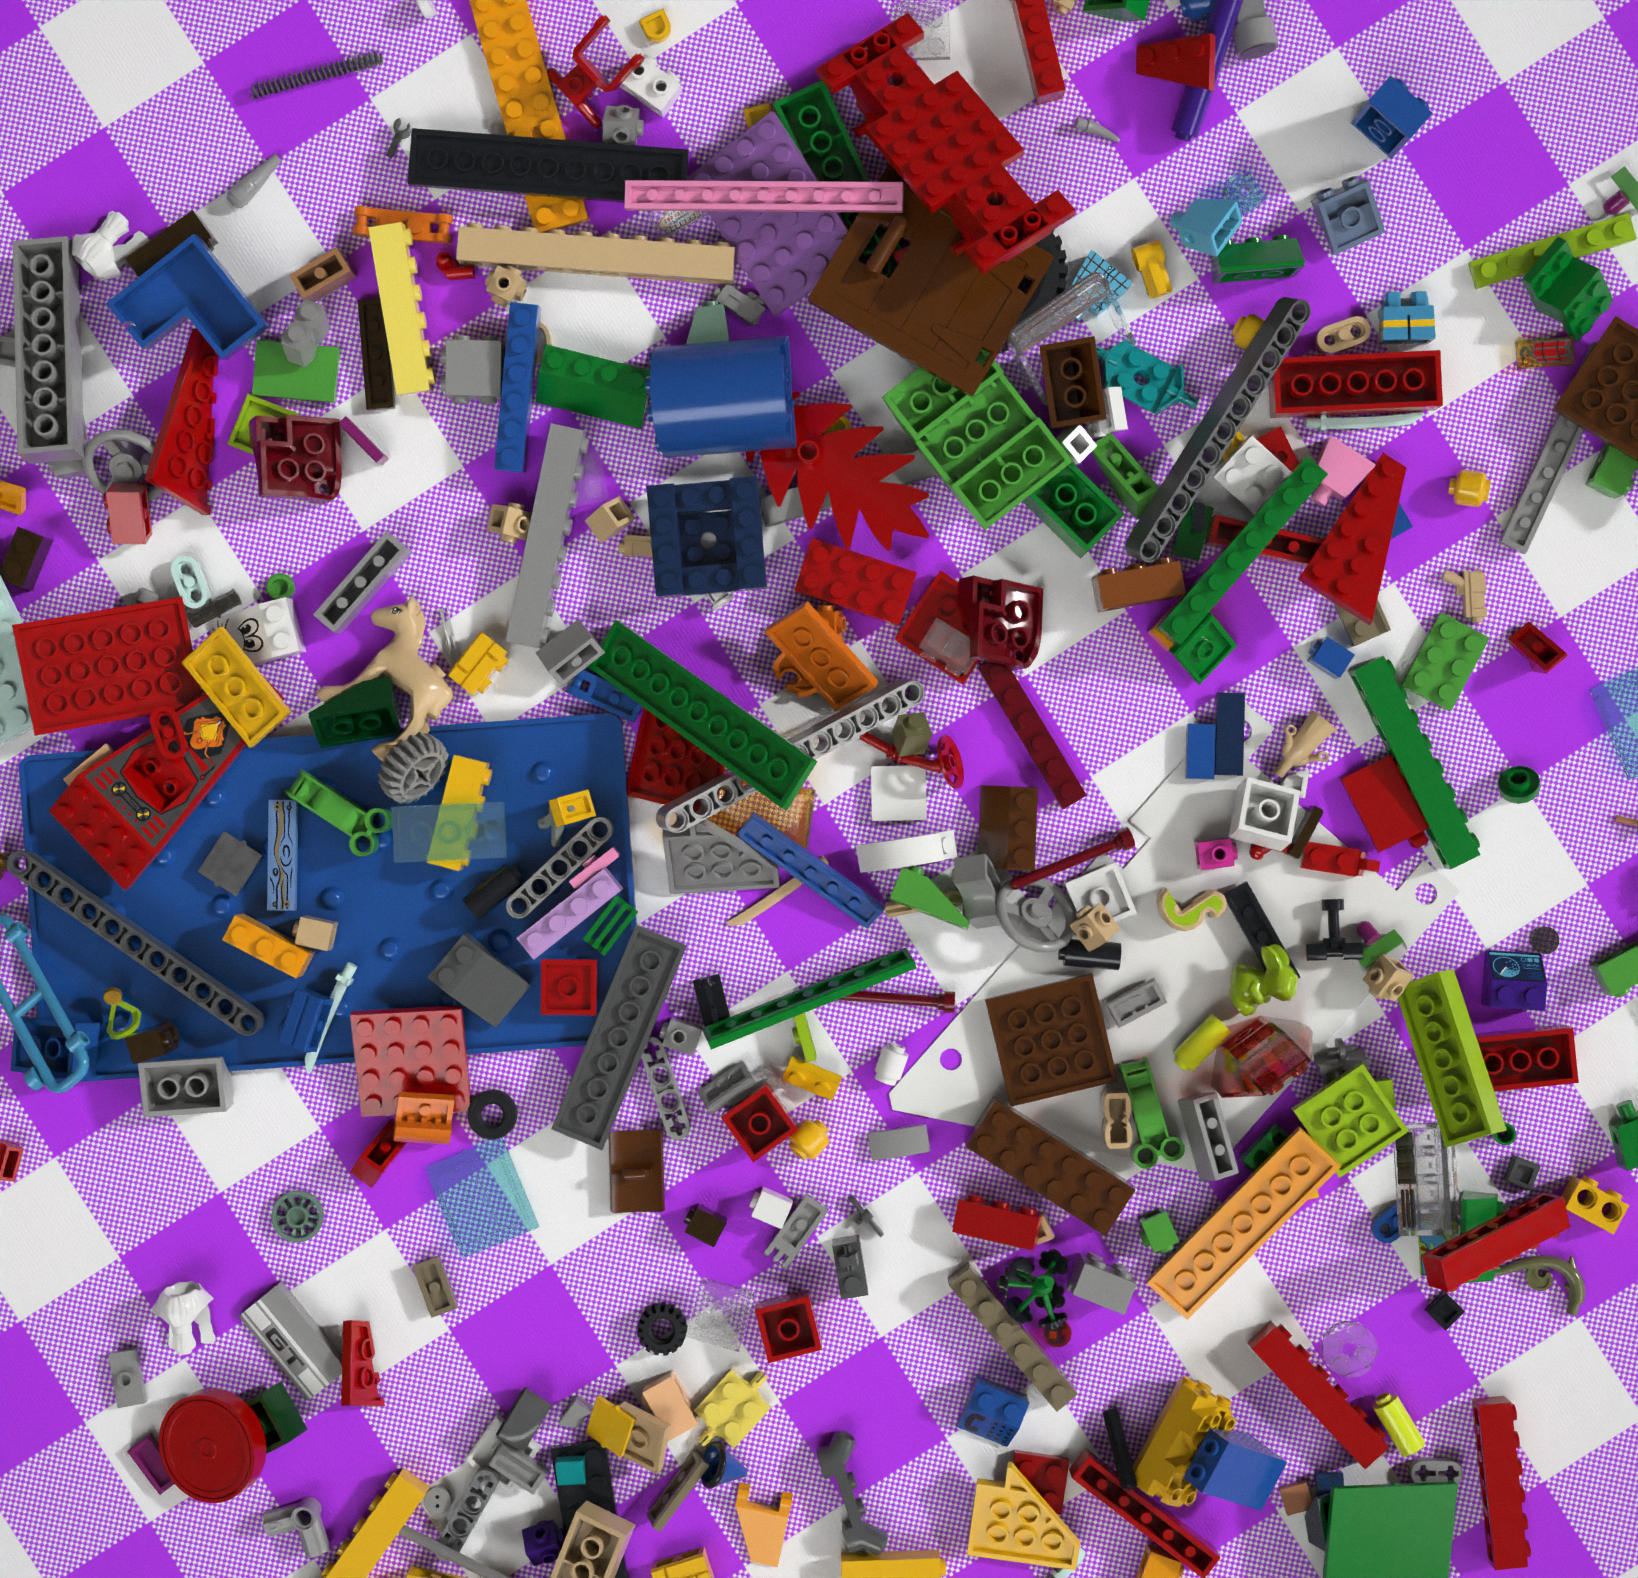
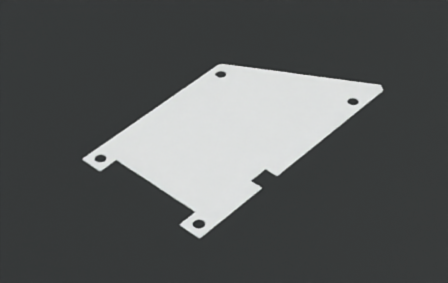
[889,703,1460,1171]

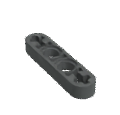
[435,1465,500,1562]

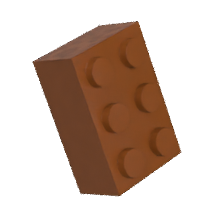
[1091,557,1186,613]

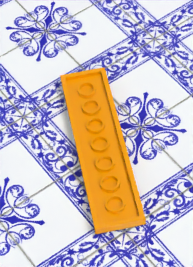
[1147,1127,1341,1320]

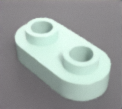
[171,555,211,609]

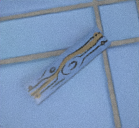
[267,800,298,911]

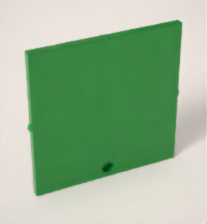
[1322,1481,1458,1578]

